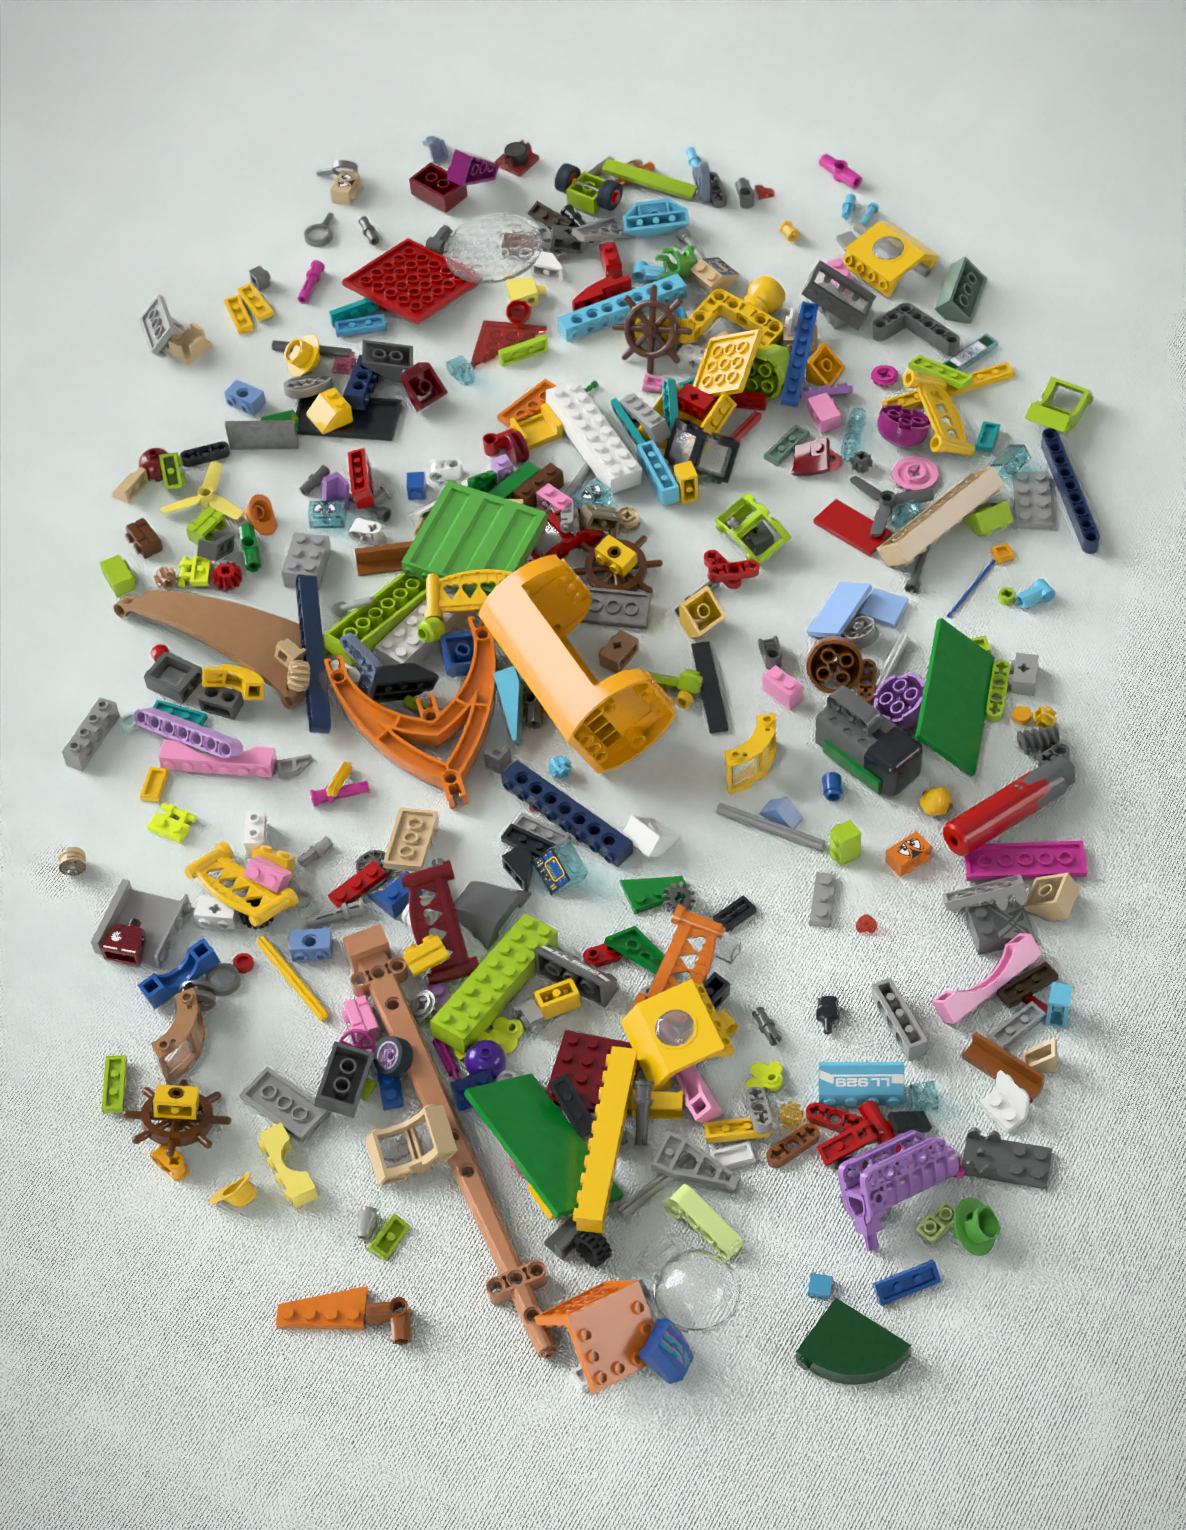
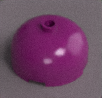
[877,404,931,448]

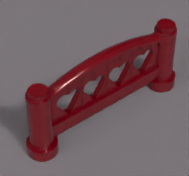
[401,860,479,985]

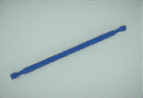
[947,560,996,618]

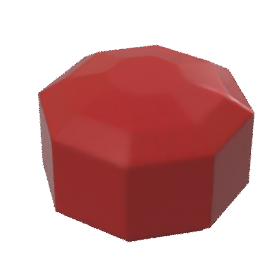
[150,644,169,662]

